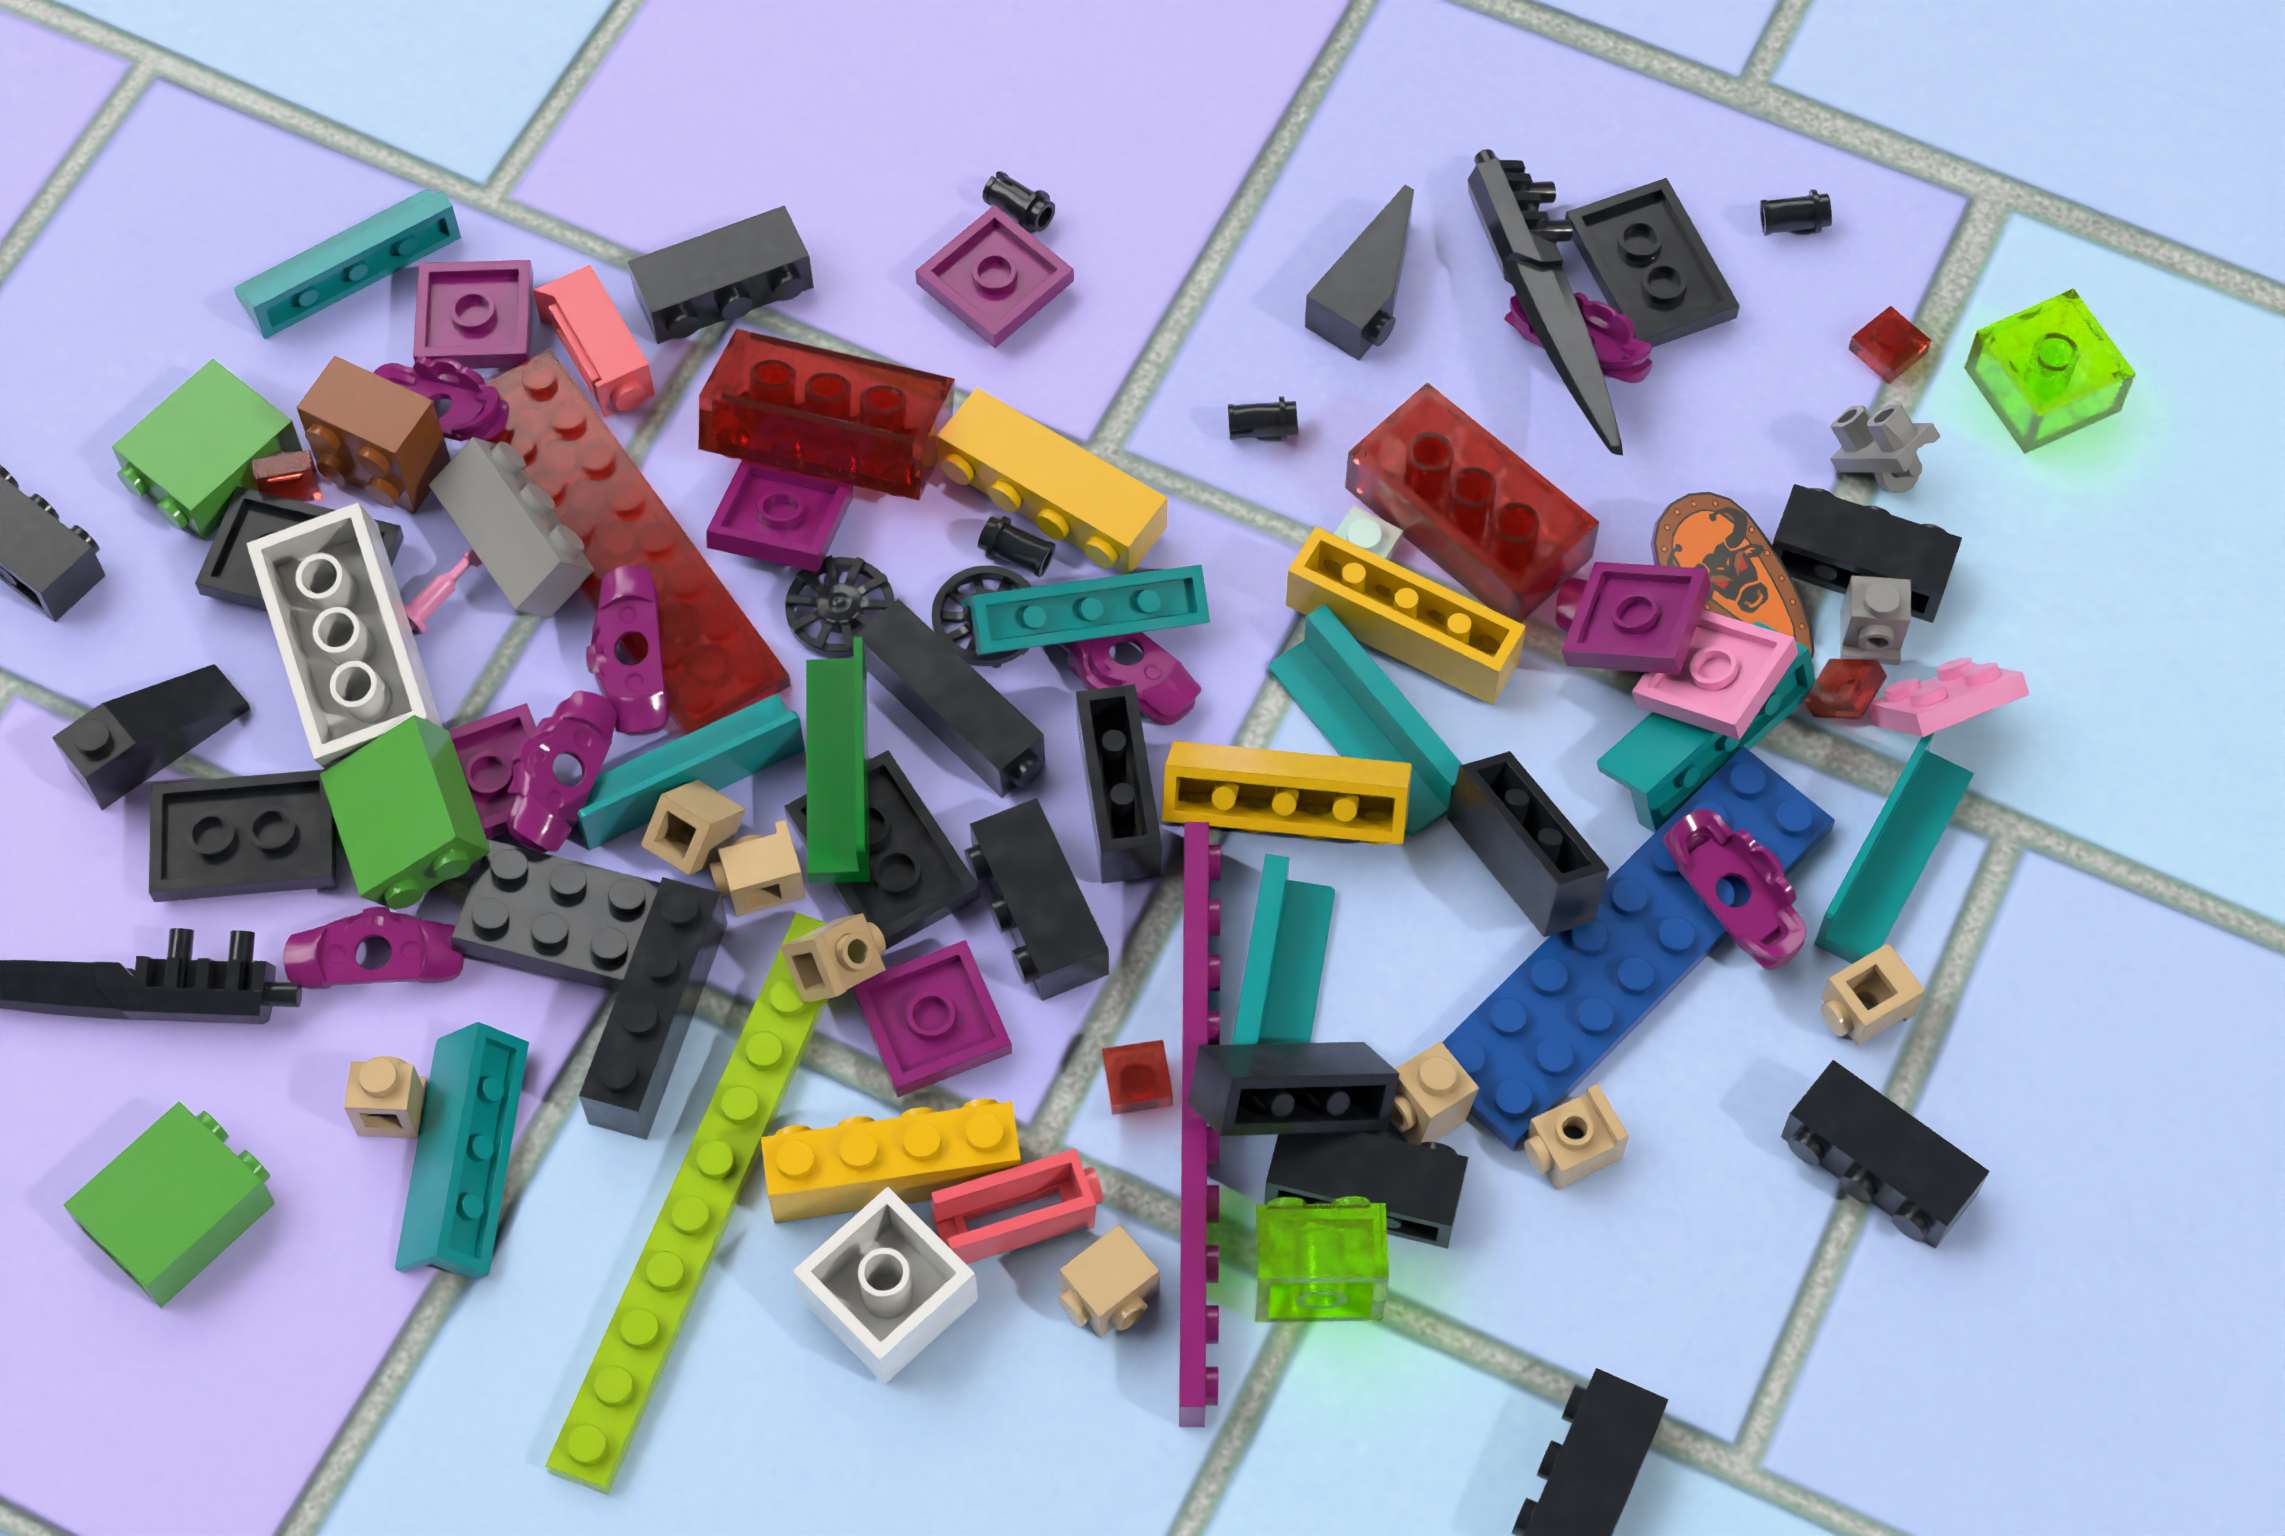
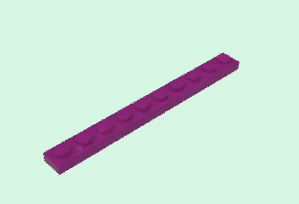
[1179,822,1221,1427]

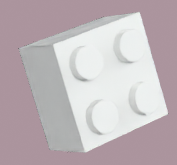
[792,1187,978,1385]

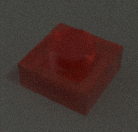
[1848,305,1932,384]
[252,450,323,502]
[1804,658,1887,719]
[1102,1040,1173,1115]

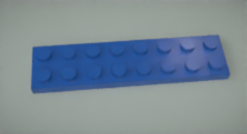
[1442,746,1835,1151]

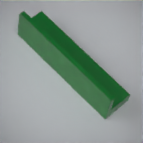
[806,636,870,884]

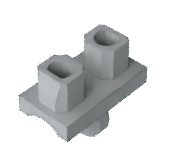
[1830,405,1941,493]

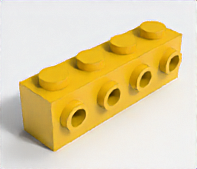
[937,387,1168,575]
[1286,526,1526,706]
[1162,740,1412,845]
[761,1098,1021,1223]

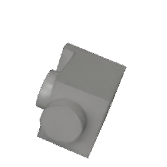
[1840,575,1911,665]

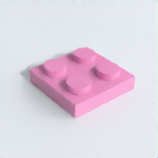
[1632,610,1799,740]
[1867,658,2030,737]

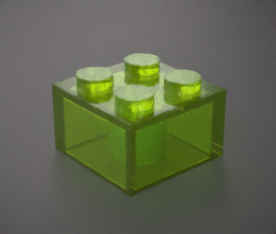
[1964,288,2136,454]
[1253,1196,1389,1322]

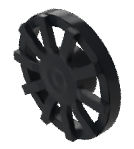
[785,555,895,658]
[931,565,1032,668]

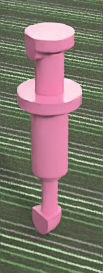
[403,549,482,635]

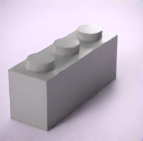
[429,437,595,618]

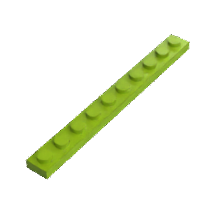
[545,912,829,1495]

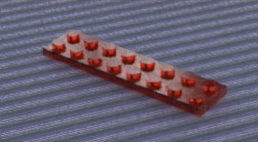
[485,348,791,736]

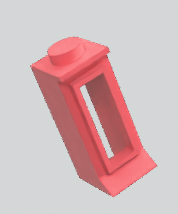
[533,265,655,418]
[931,1148,1103,1265]

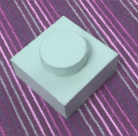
[1334,505,1403,561]

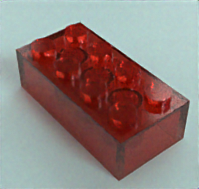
[698,329,955,501]
[1345,382,1600,623]

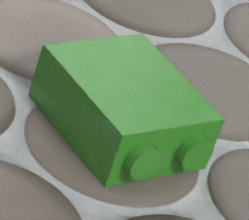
[111,358,303,540]
[320,715,491,910]
[63,1101,275,1308]

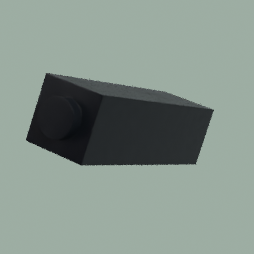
[855,599,1045,798]

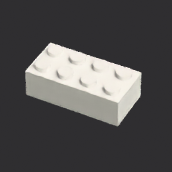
[246,502,443,769]

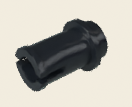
[982,171,1055,232]
[1760,189,1832,236]
[1228,396,1298,441]
[977,516,1056,578]

